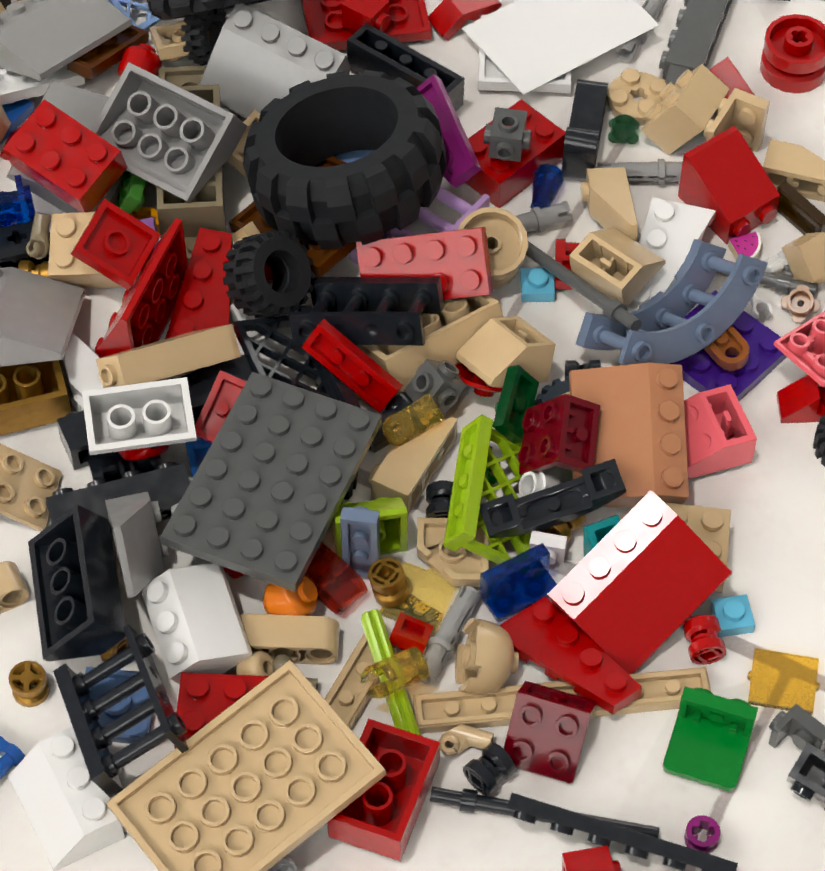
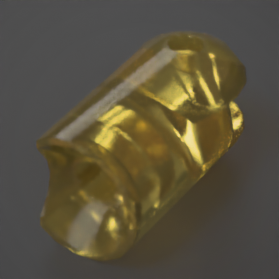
[382,393,445,446]
[360,646,429,699]

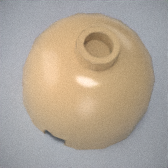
[455,618,519,693]

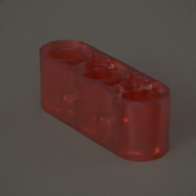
[305,542,368,615]

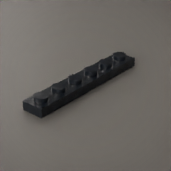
[507,792,738,871]

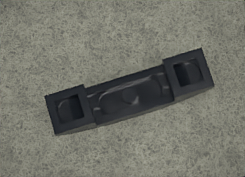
[480,459,626,538]

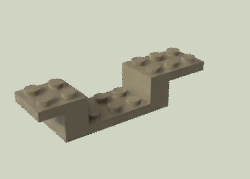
[157,65,226,264]

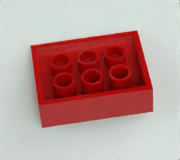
[95,218,188,358]
[548,490,733,674]

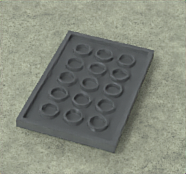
[160,372,382,592]

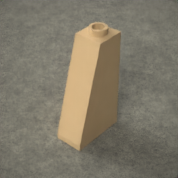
[96,324,241,388]

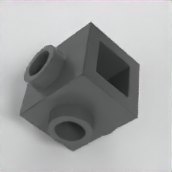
[484,107,532,162]
[404,359,467,416]

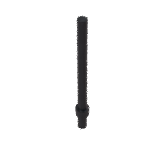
[430,786,660,838]

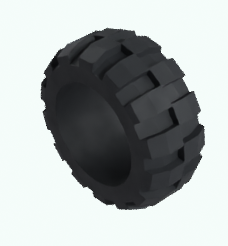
[243,70,447,249]

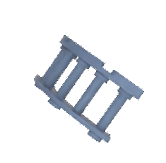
[576,239,768,365]

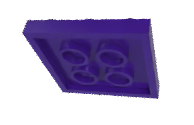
[670,290,787,401]

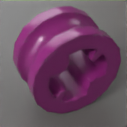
[684,815,721,854]

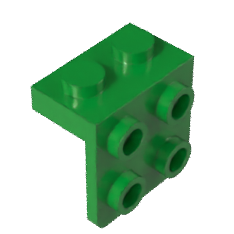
[662,686,758,792]

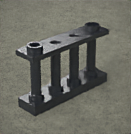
[288,277,445,346]
[53,624,189,798]

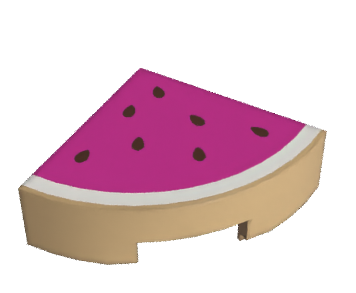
[728,231,762,260]

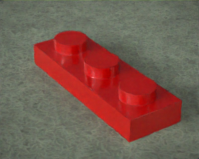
[301,319,403,413]

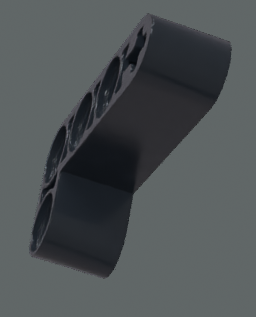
[561,79,609,180]

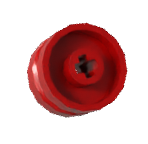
[760,14,825,94]

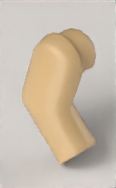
[439,724,494,756]

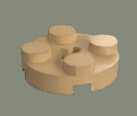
[607,68,666,126]

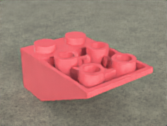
[773,311,825,387]
[684,384,757,479]

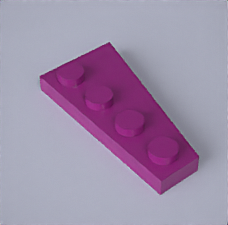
[416,74,482,188]

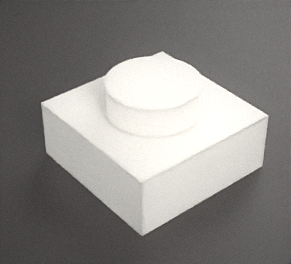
[529,530,567,564]

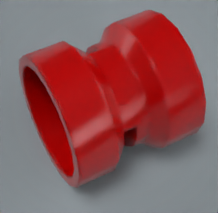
[683,614,726,665]

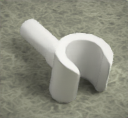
[750,293,773,320]

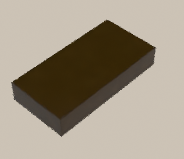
[777,181,825,235]

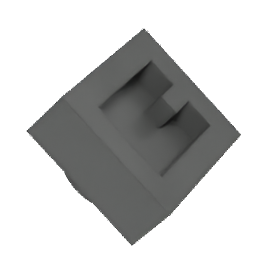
[768,704,825,752]

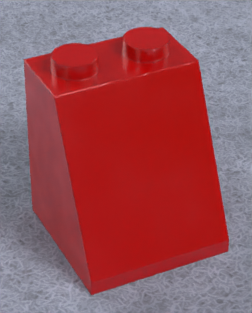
[678,126,780,245]

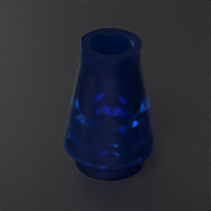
[530,164,564,209]

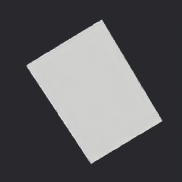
[462,0,659,95]

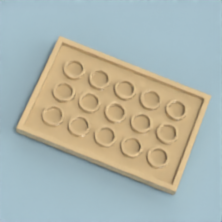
[106,660,387,871]

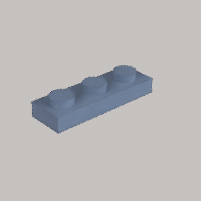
[340,507,380,580]

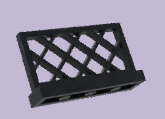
[233,305,360,408]

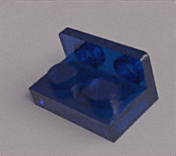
[0,174,35,227]
[479,543,557,622]

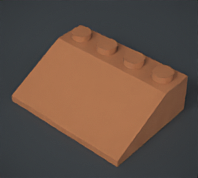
[569,362,689,508]

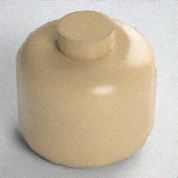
[236,651,274,676]

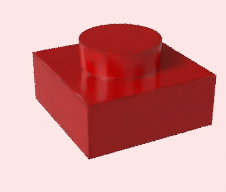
[389,612,434,657]

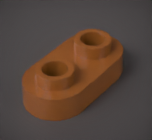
[703,325,749,371]

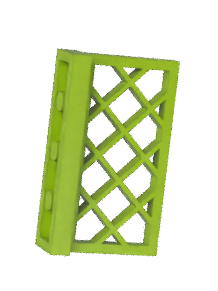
[443,414,531,575]

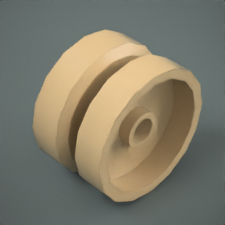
[458,207,528,289]

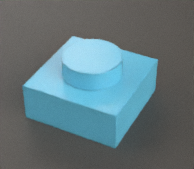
[520,268,555,302]
[710,594,756,637]

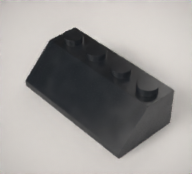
[28,504,126,662]

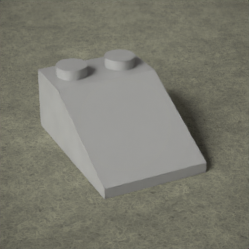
[105,491,169,598]

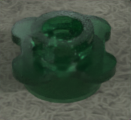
[607,114,640,145]

